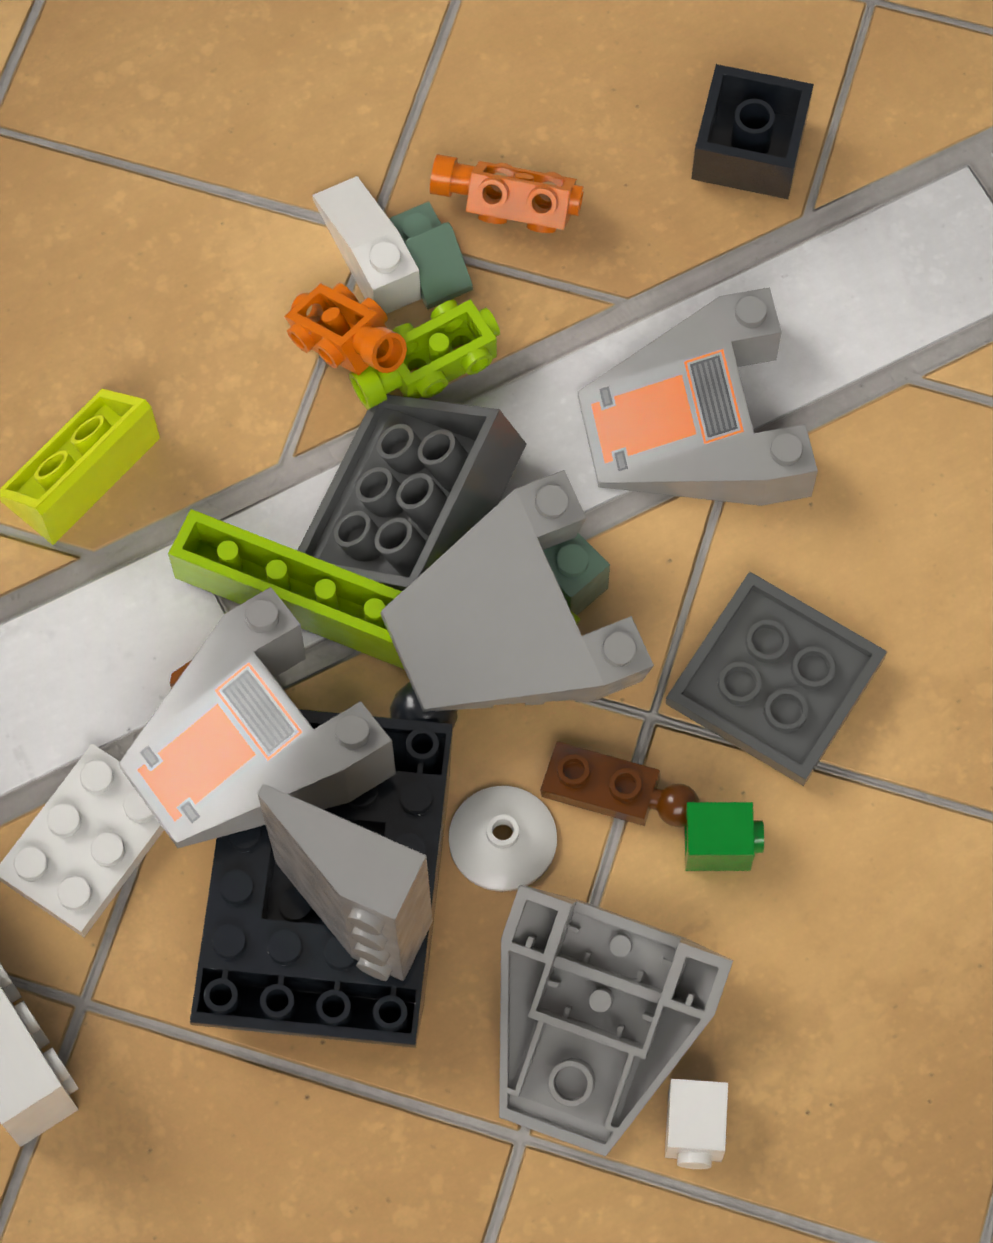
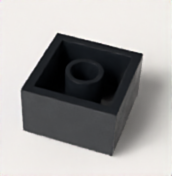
[691,64,814,200]

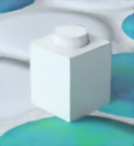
[665,1079,728,1169]

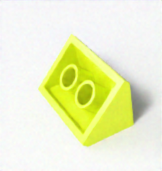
[0,389,160,545]

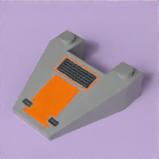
[578,287,818,506]
[119,587,396,848]

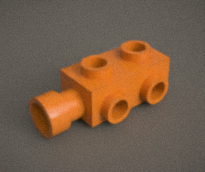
[430,154,584,233]
[284,283,407,376]

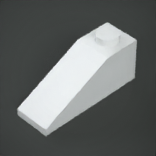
[312,176,421,314]

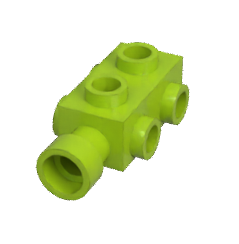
[349,299,500,410]

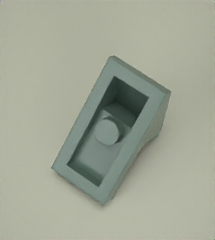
[389,201,473,309]

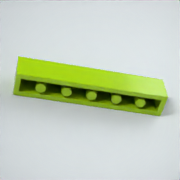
[168,509,405,670]

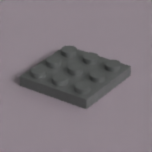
[666,571,887,786]

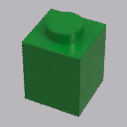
[684,802,764,871]

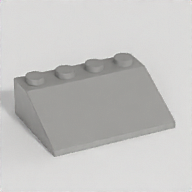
[257,784,433,981]

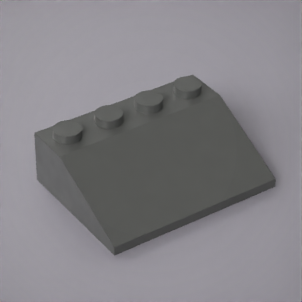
[297,394,527,591]

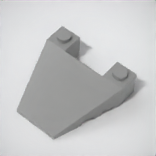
[380,470,654,712]

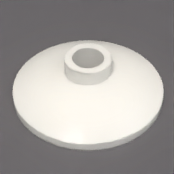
[449,786,557,892]

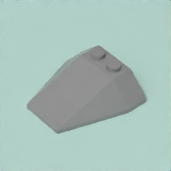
[499,885,733,1157]

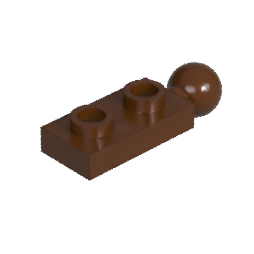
[540,741,700,827]

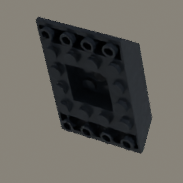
[190,709,453,1048]

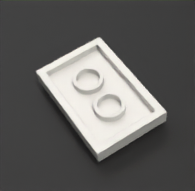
[0,744,164,937]

